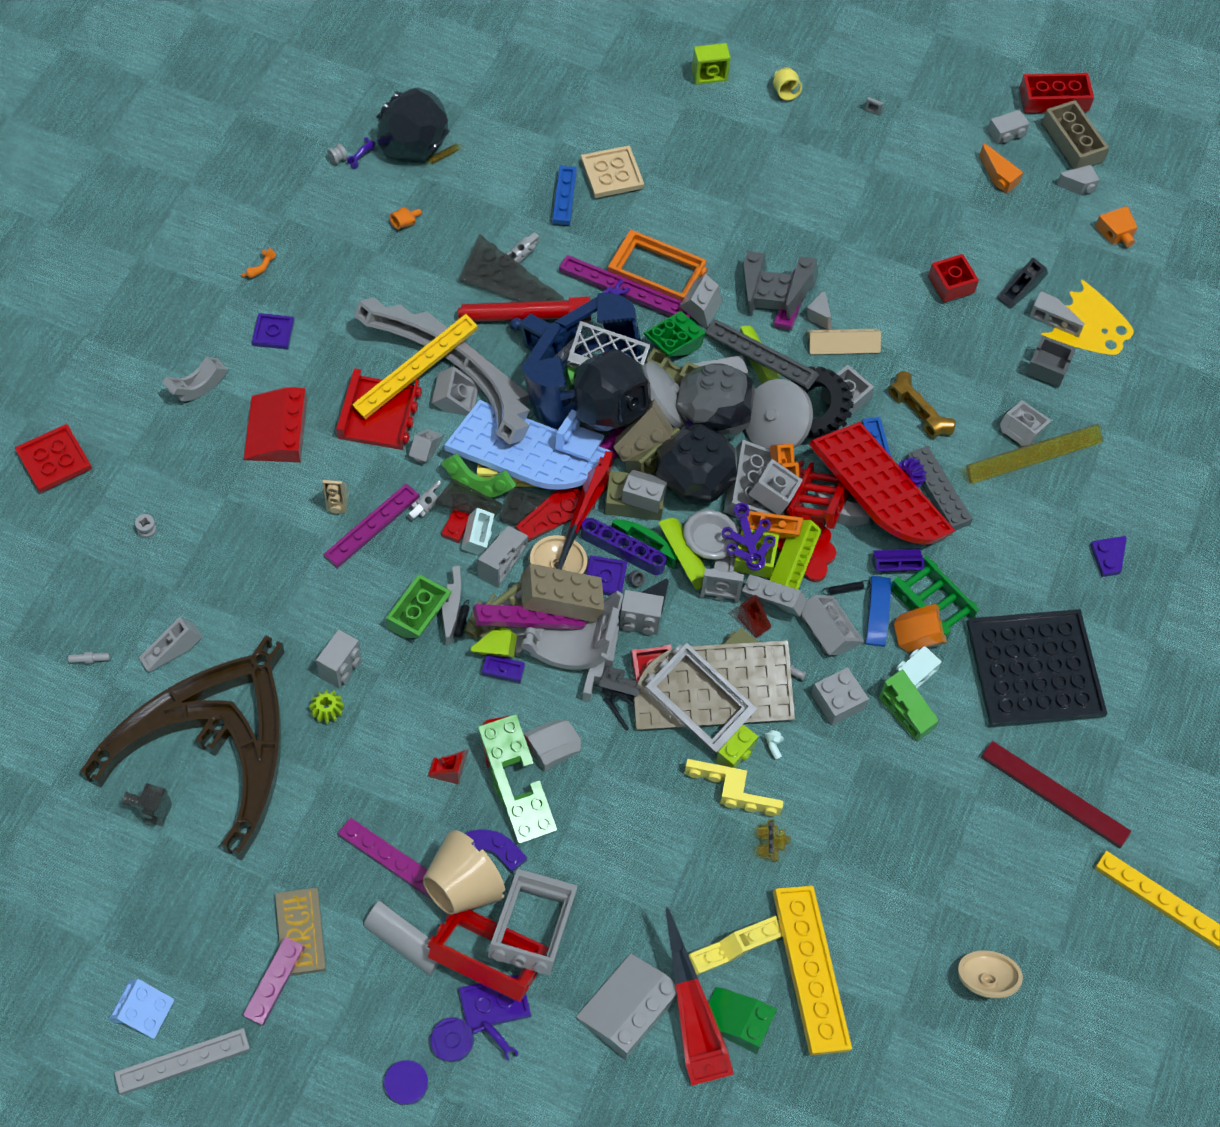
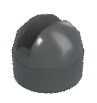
[628,570,645,586]

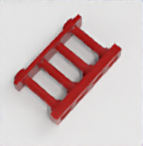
[786,462,850,529]

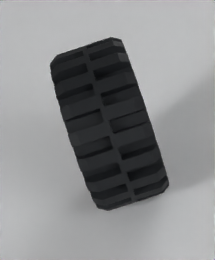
[792,366,854,439]

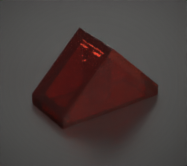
[737,595,772,638]

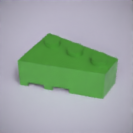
[879,669,938,742]

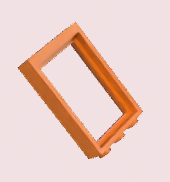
[608,229,708,301]

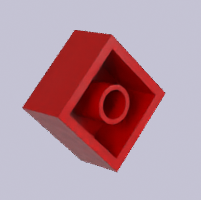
[928,254,979,303]

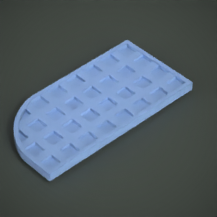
[444,400,612,489]

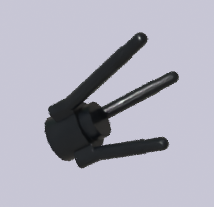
[602,687,634,731]

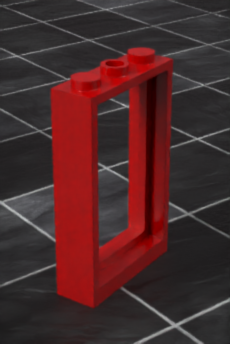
[427,910,549,1002]

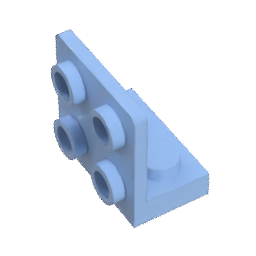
[555,410,604,461]
[108,979,174,1038]

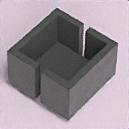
[1026,335,1076,387]

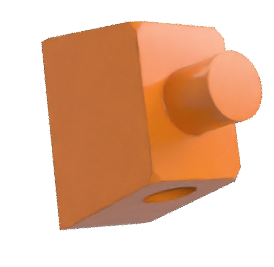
[1095,206,1137,247]

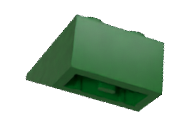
[644,311,706,356]

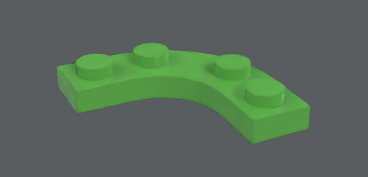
[441,453,516,498]

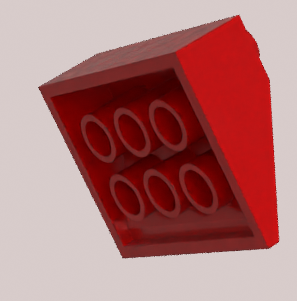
[244,387,307,463]

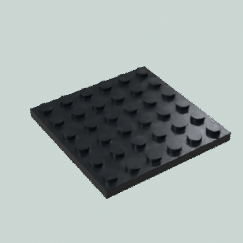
[967,609,1107,727]

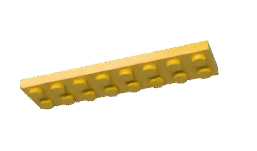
[773,886,852,1056]

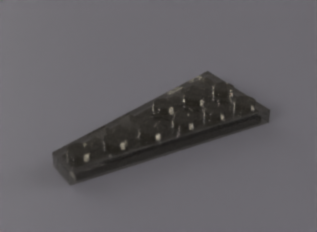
[459,234,565,302]

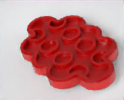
[777,501,836,582]

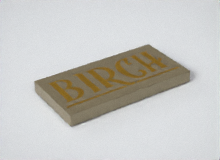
[275,887,326,976]

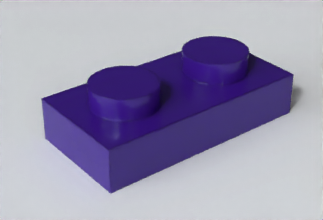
[482,654,525,683]

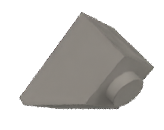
[1057,165,1100,195]
[409,429,444,463]

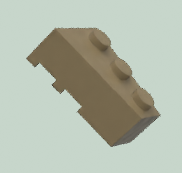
[614,398,673,462]

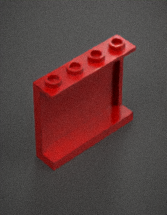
[336,368,422,450]

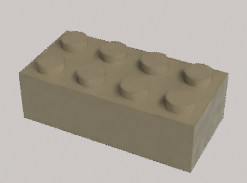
[1042,100,1109,169]
[521,563,605,622]

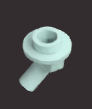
[764,730,784,760]

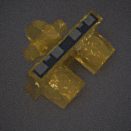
[757,820,791,862]

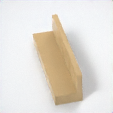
[807,329,881,354]

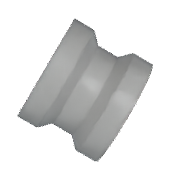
[327,144,348,165]
[135,514,157,538]

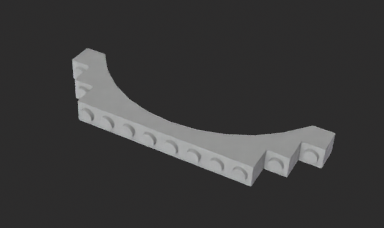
[354,298,530,445]

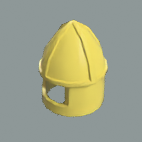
[773,67,802,100]

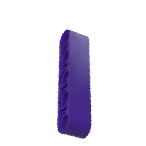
[581,518,666,575]

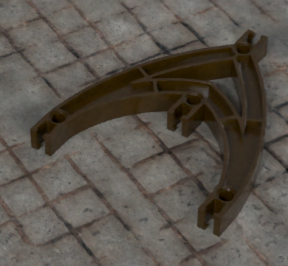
[80,635,285,860]

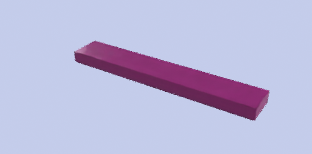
[323,483,420,569]

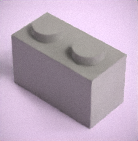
[987,109,1030,144]

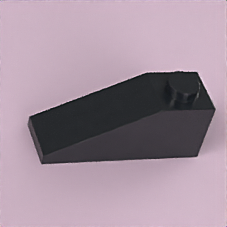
[998,257,1048,308]

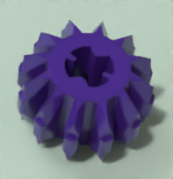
[899,457,927,487]

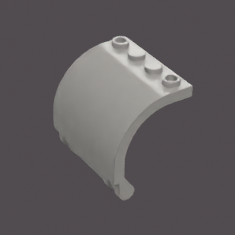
[521,591,624,670]

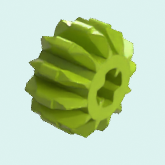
[309,689,344,725]

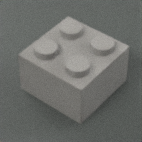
[820,365,874,419]
[619,590,664,635]
[316,630,362,688]
[811,667,869,725]

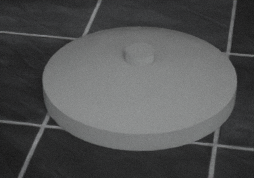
[643,361,685,429]
[745,379,813,449]

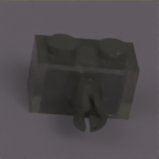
[122,783,172,827]

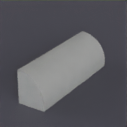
[364,901,440,976]

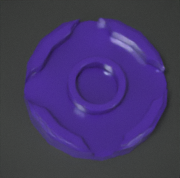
[430,1017,474,1062]
[384,1060,428,1105]

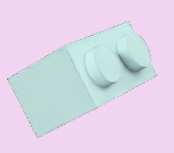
[896,646,942,689]

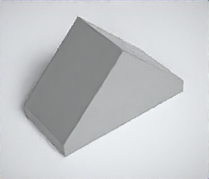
[807,292,832,330]

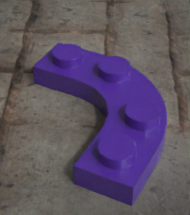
[464,829,527,873]

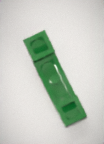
[611,519,678,570]

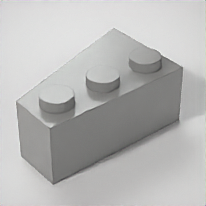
[477,526,528,588]

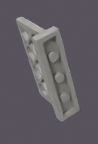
[566,321,650,368]

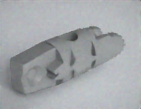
[500,232,540,271]
[407,480,449,521]

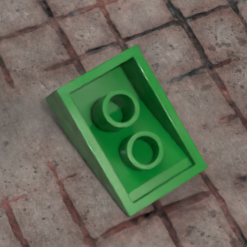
[709,986,777,1054]

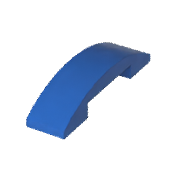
[866,575,891,647]

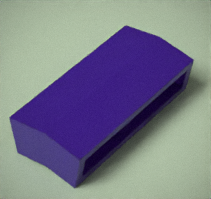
[872,549,924,571]

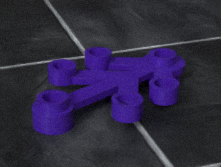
[722,503,776,571]

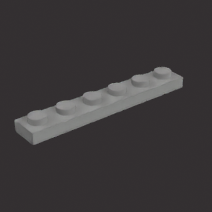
[114,1028,251,1095]

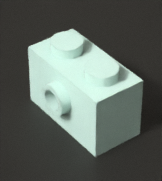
[461,508,494,555]

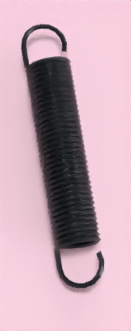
[823,580,870,595]
[453,600,470,643]

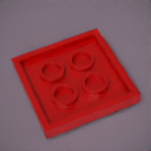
[15,424,92,493]

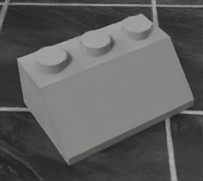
[801,595,864,656]

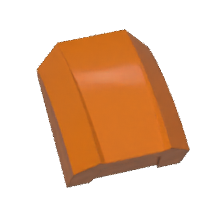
[894,604,947,653]

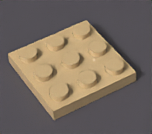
[581,145,644,198]

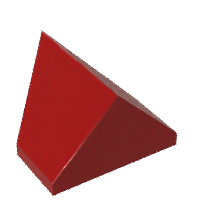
[428,749,469,784]

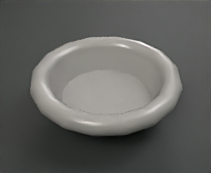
[683,510,739,560]

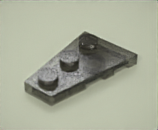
[435,479,503,519]

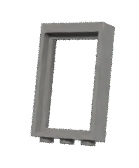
[644,643,757,754]
[488,868,578,975]

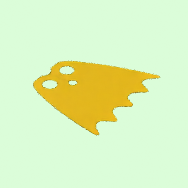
[1041,280,1134,355]

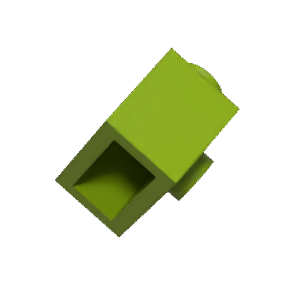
[716,724,759,768]

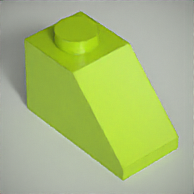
[471,627,517,658]

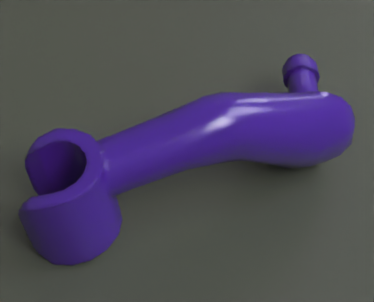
[347,137,376,170]
[472,1021,518,1060]

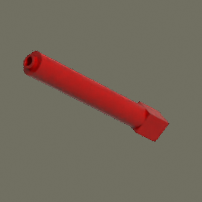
[458,297,591,322]

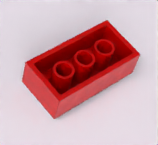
[1019,73,1094,113]

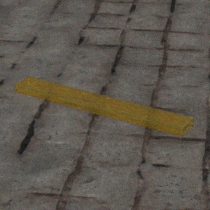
[966,424,1103,483]

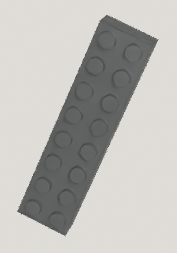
[906,446,973,531]

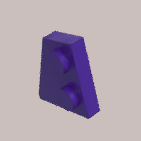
[1090,536,1127,577]

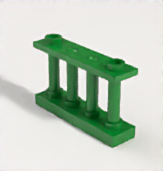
[891,556,979,640]

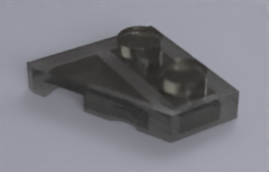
[499,488,546,526]

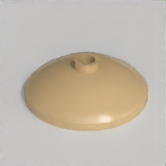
[530,535,587,574]
[958,950,1023,999]

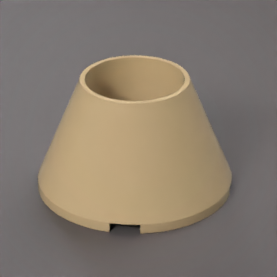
[423,830,505,915]

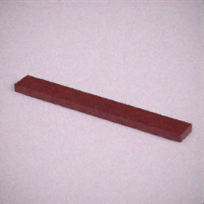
[981,741,1131,848]

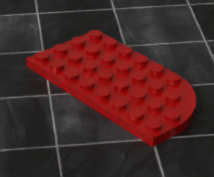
[809,422,955,544]

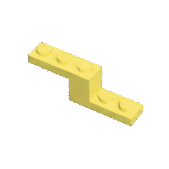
[684,759,784,816]
[688,916,783,975]

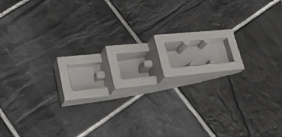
[441,566,461,646]
[582,626,619,702]

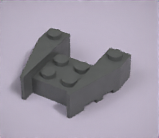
[744,251,818,319]

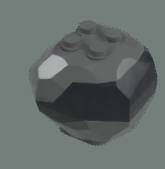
[677,363,755,439]

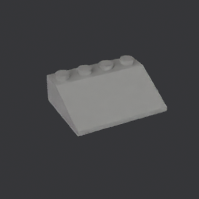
[723,440,786,516]
[576,954,677,1060]

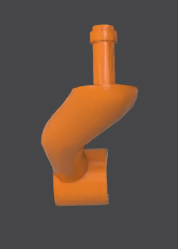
[241,247,276,278]

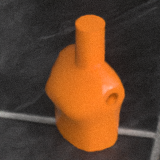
[389,207,422,229]

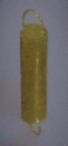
[426,144,463,164]

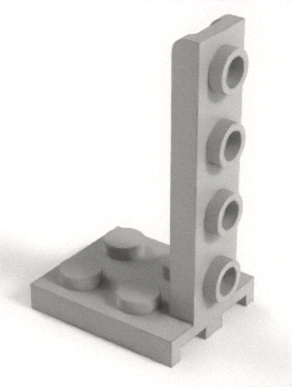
[700,527,744,603]

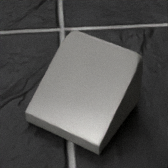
[865,97,884,116]

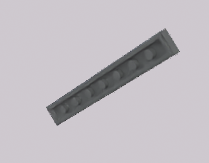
[705,319,819,390]

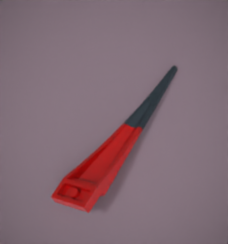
[556,451,613,570]
[665,907,734,1086]

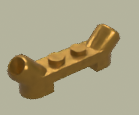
[888,371,956,439]

